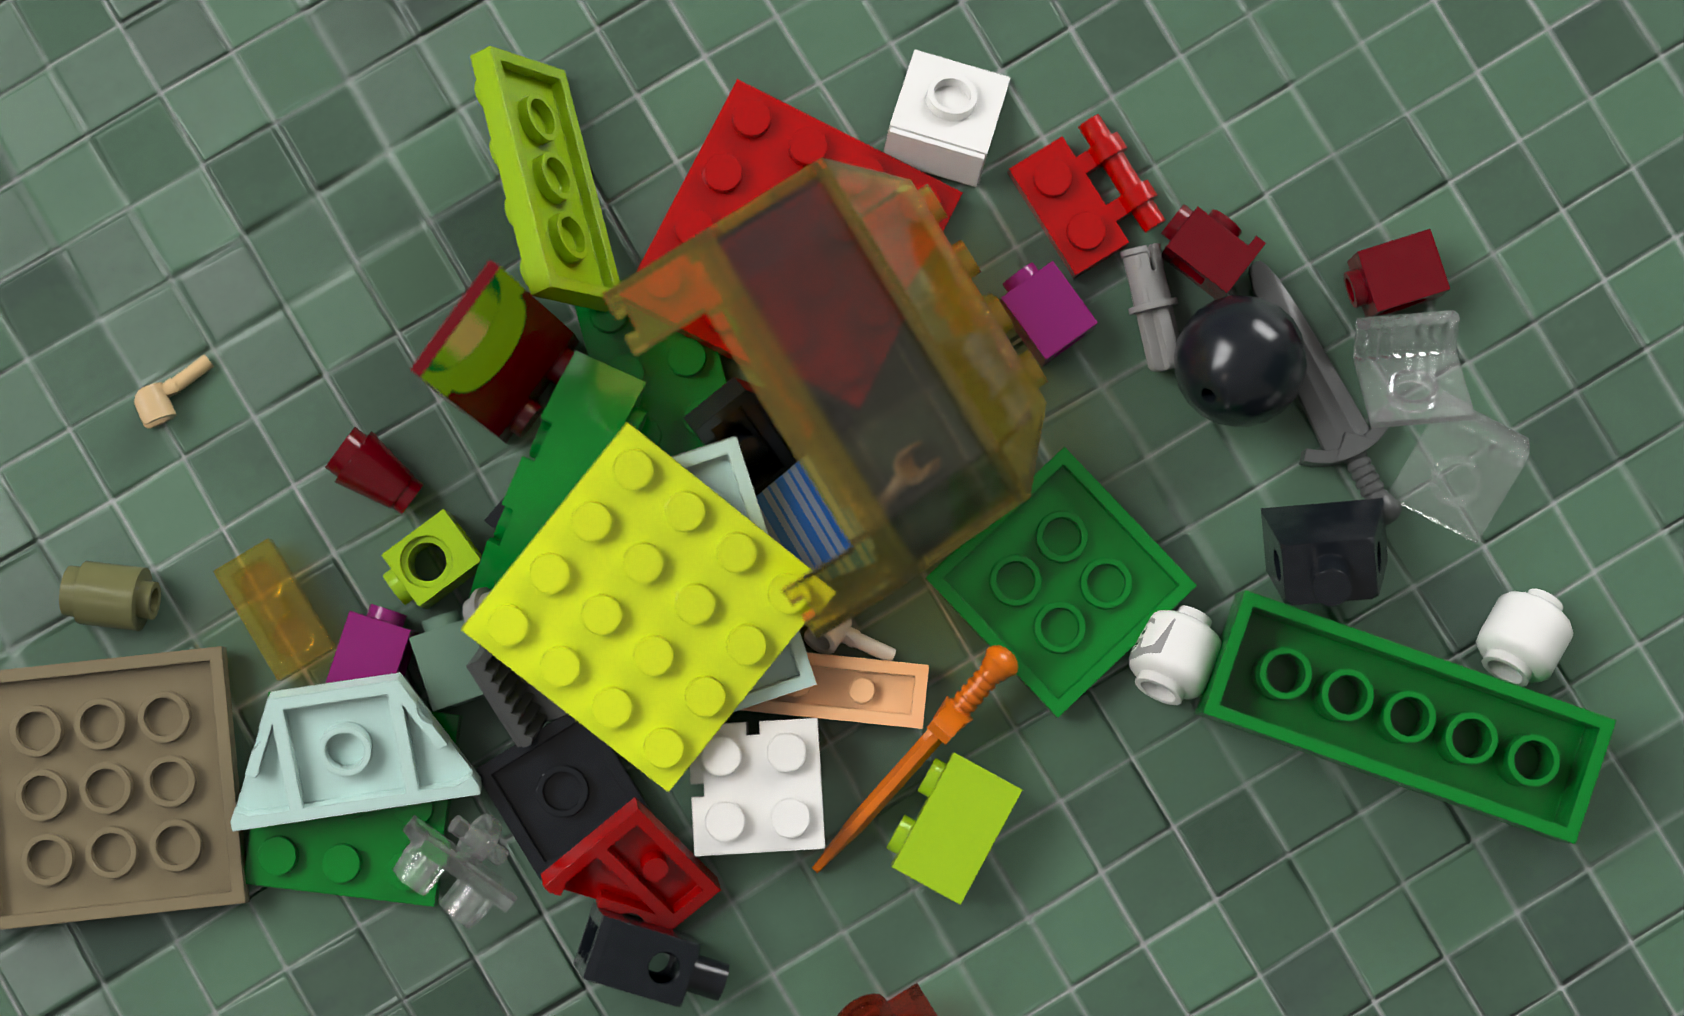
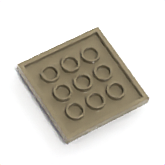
[0,646,250,930]

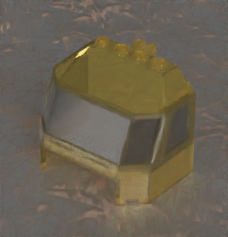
[602,158,1048,639]

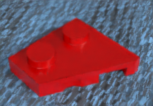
[541,797,721,930]

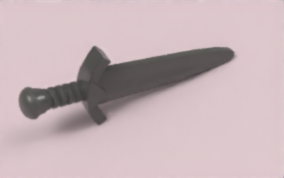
[1248,261,1402,525]

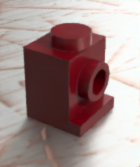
[1161,204,1266,300]

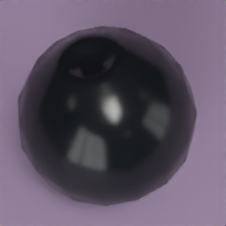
[1174,295,1307,427]

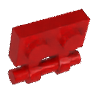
[1008,114,1166,279]

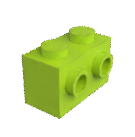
[886,752,1022,905]

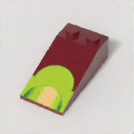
[410,259,580,444]

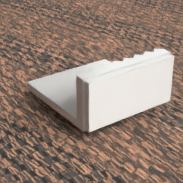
[883,49,1011,187]

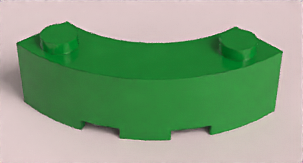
[469,351,648,598]

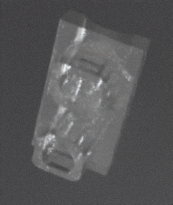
[393,813,518,929]

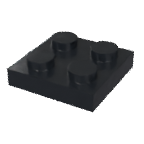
[475,714,652,880]

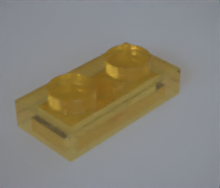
[213,538,337,681]

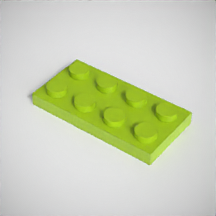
[470,46,625,312]

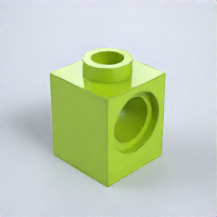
[381,509,482,609]

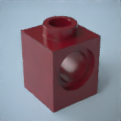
[1343,229,1450,321]

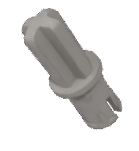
[1120,243,1179,372]

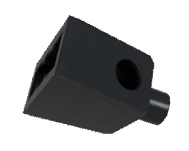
[1261,498,1388,606]
[573,902,729,1007]

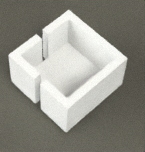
[690,718,825,856]

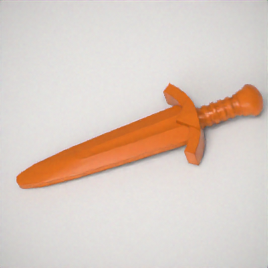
[812,645,1018,874]

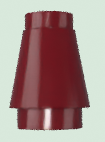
[325,427,424,515]

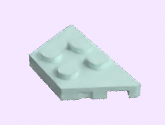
[230,672,482,831]

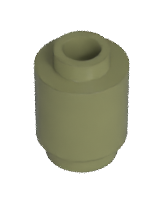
[59,561,161,631]

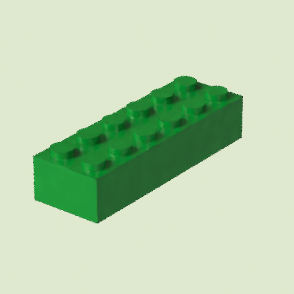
[1194,590,1617,844]

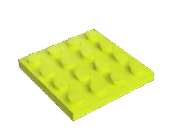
[461,422,833,792]

